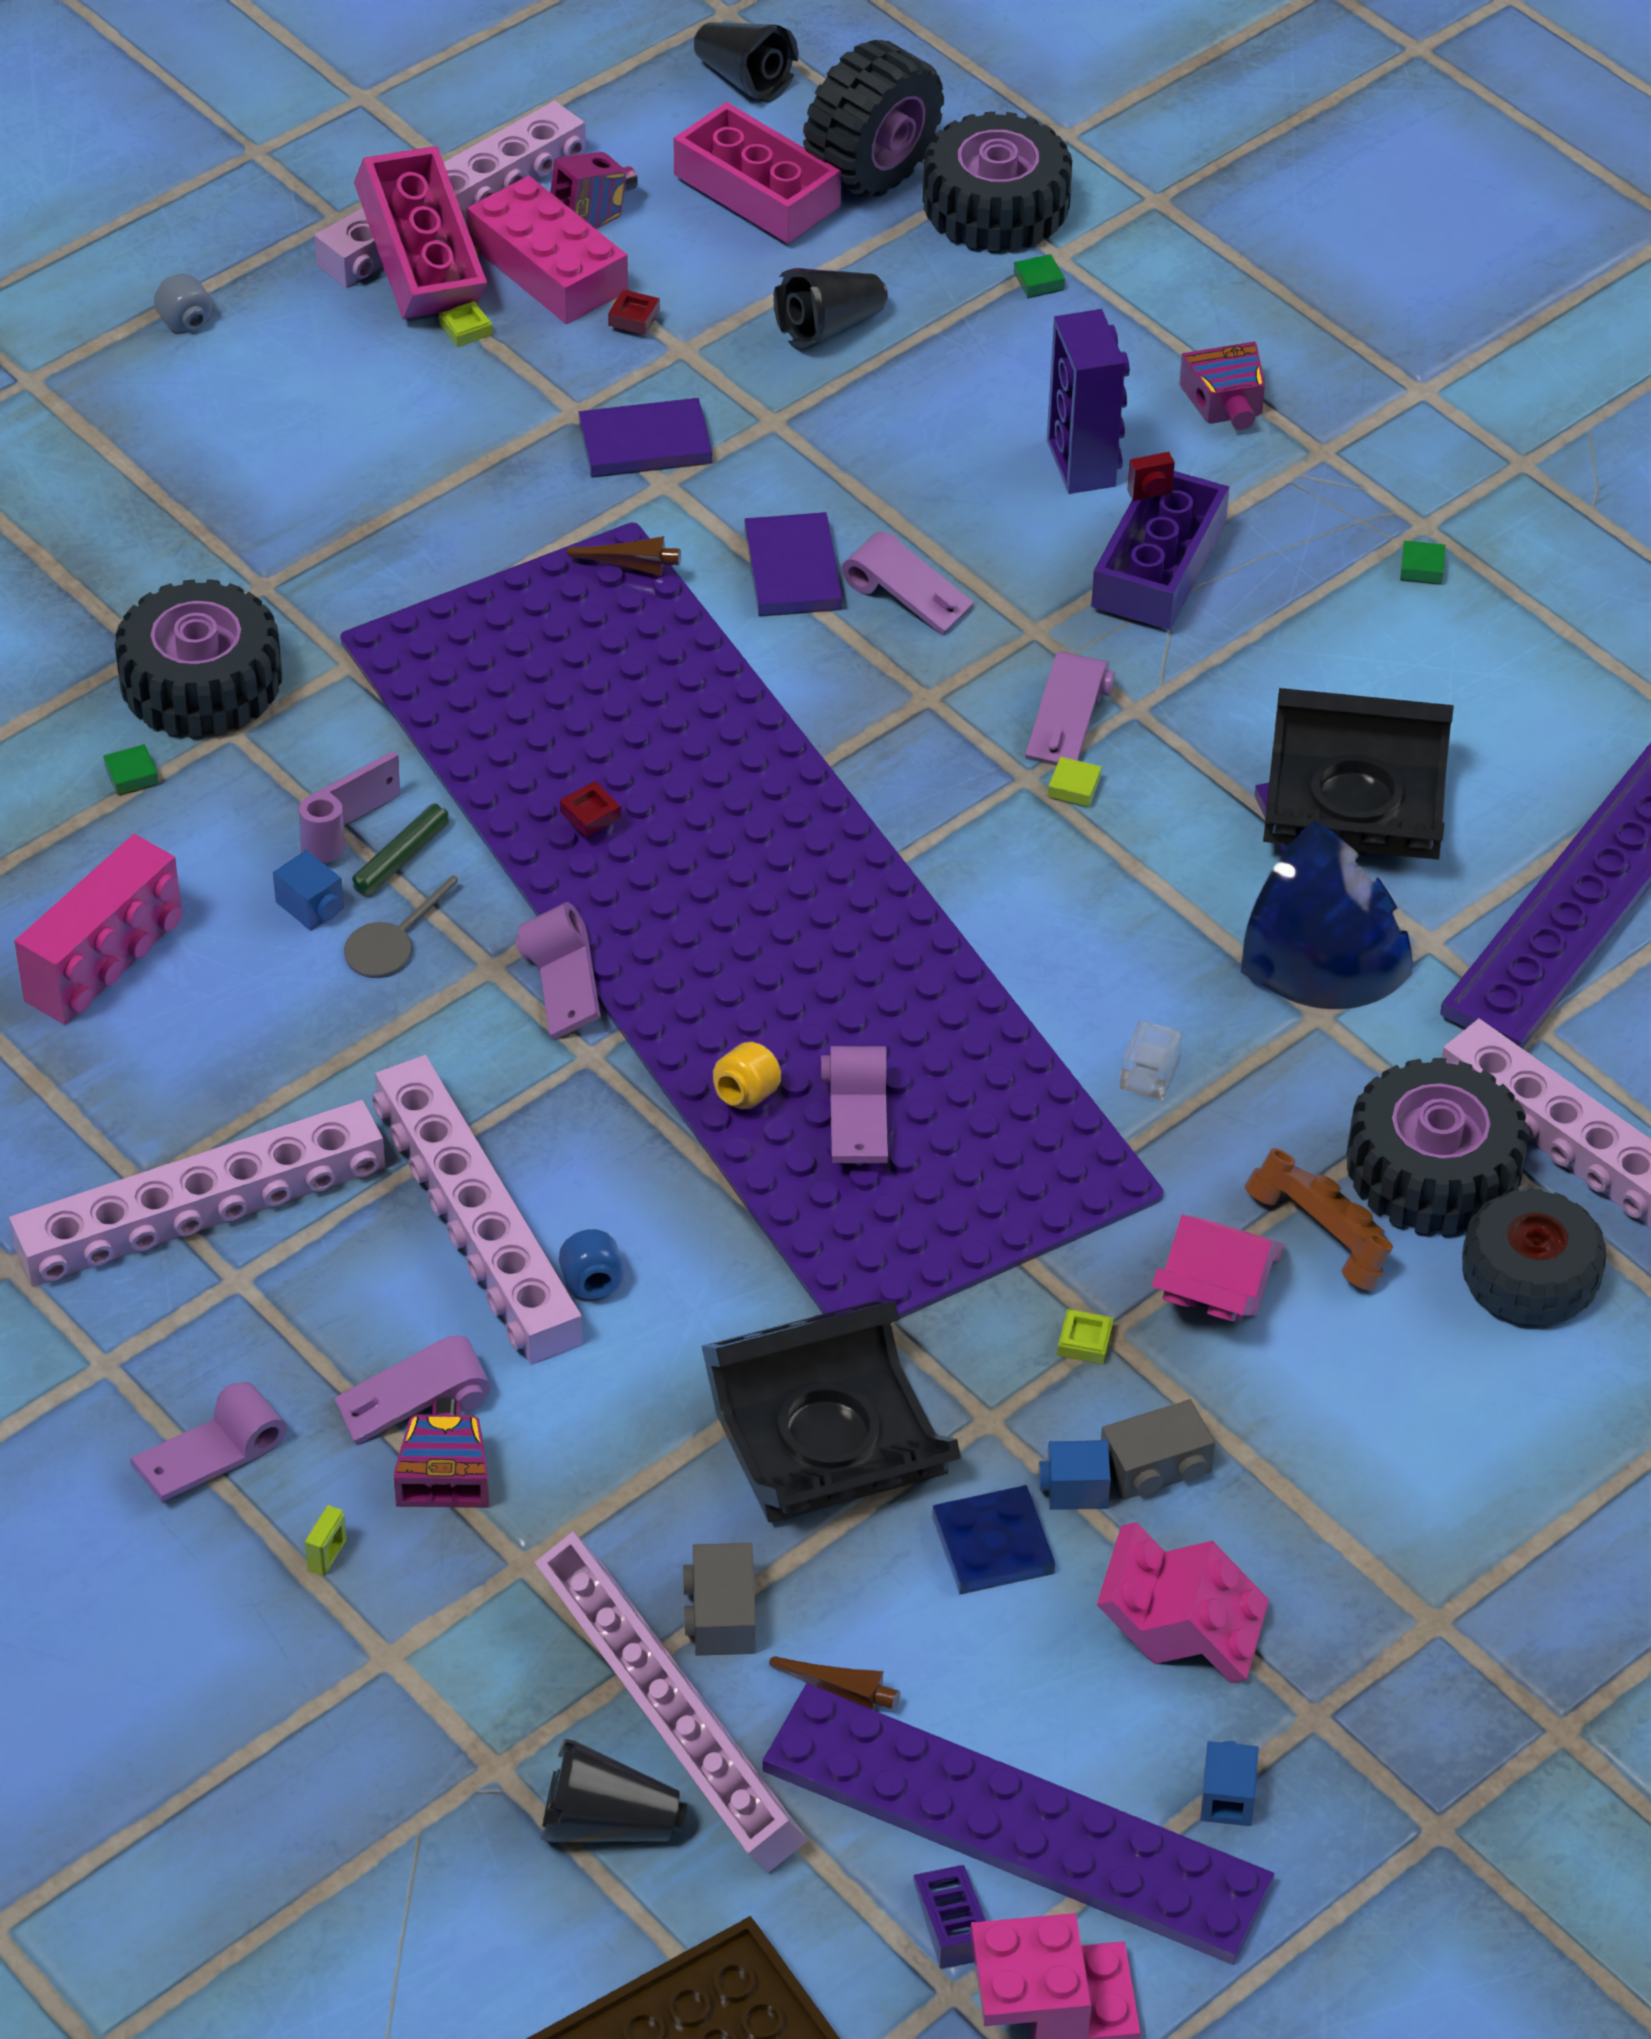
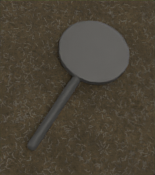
[344,876,458,978]

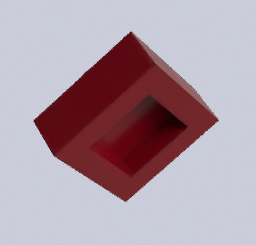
[608,289,660,335]
[1127,451,1175,501]
[560,781,621,837]

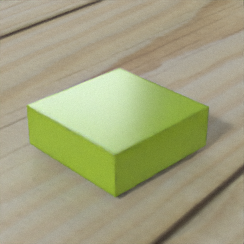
[439,301,493,347]
[1047,757,1102,807]
[1057,1309,1114,1365]
[305,1505,347,1576]

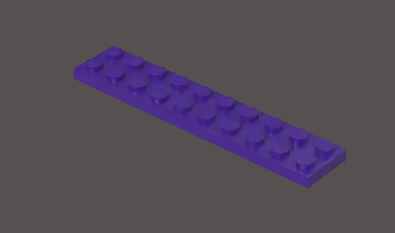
[1440,742,1651,1049]
[762,1683,1275,1965]

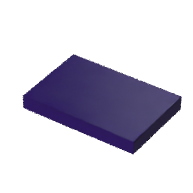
[578,398,712,476]
[744,512,842,615]

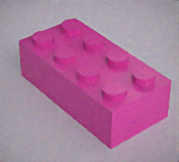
[673,102,841,244]
[354,146,487,319]
[467,175,628,325]
[14,833,183,1025]

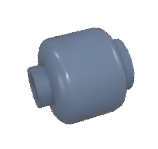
[154,274,213,333]

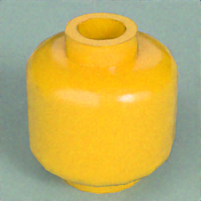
[713,1042,781,1110]

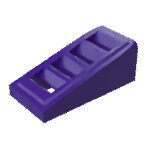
[913,1864,986,1968]

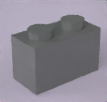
[1101,1399,1215,1500]
[683,1543,756,1656]

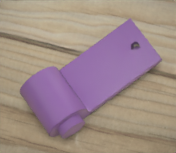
[842,532,974,636]
[1025,651,1115,766]
[298,751,400,864]
[515,902,601,1040]
[821,1046,888,1166]
[334,1335,491,1445]
[130,1382,287,1502]

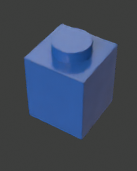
[273,850,344,931]
[1038,1440,1111,1510]
[1200,1741,1259,1826]

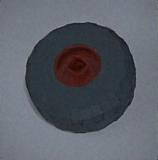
[1462,1189,1606,1326]

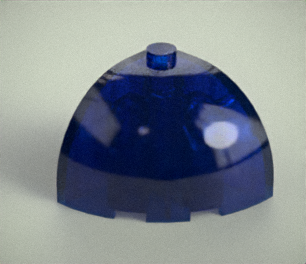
[1240,821,1413,1009]

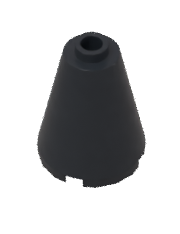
[694,22,799,101]
[773,268,888,349]
[541,1739,687,1842]

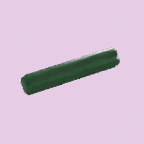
[352,803,449,896]

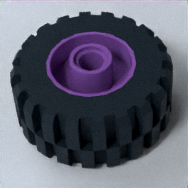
[803,40,944,197]
[922,111,1073,253]
[114,579,282,738]
[1346,1058,1529,1235]

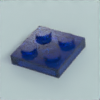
[932,1485,1055,1595]

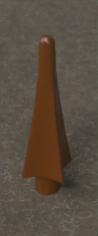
[566,536,681,576]
[769,1656,900,1711]

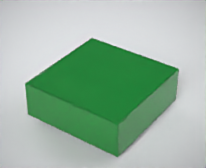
[1014,254,1065,297]
[1400,540,1446,584]
[103,744,159,795]

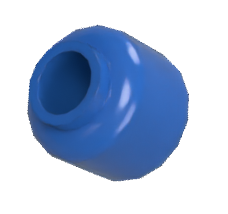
[559,1229,625,1299]

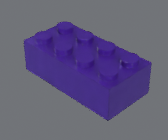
[1047,309,1130,494]
[1091,471,1230,630]

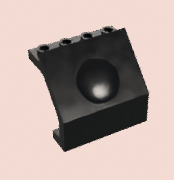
[1263,688,1454,860]
[701,1299,961,1523]

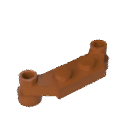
[1245,1148,1393,1290]

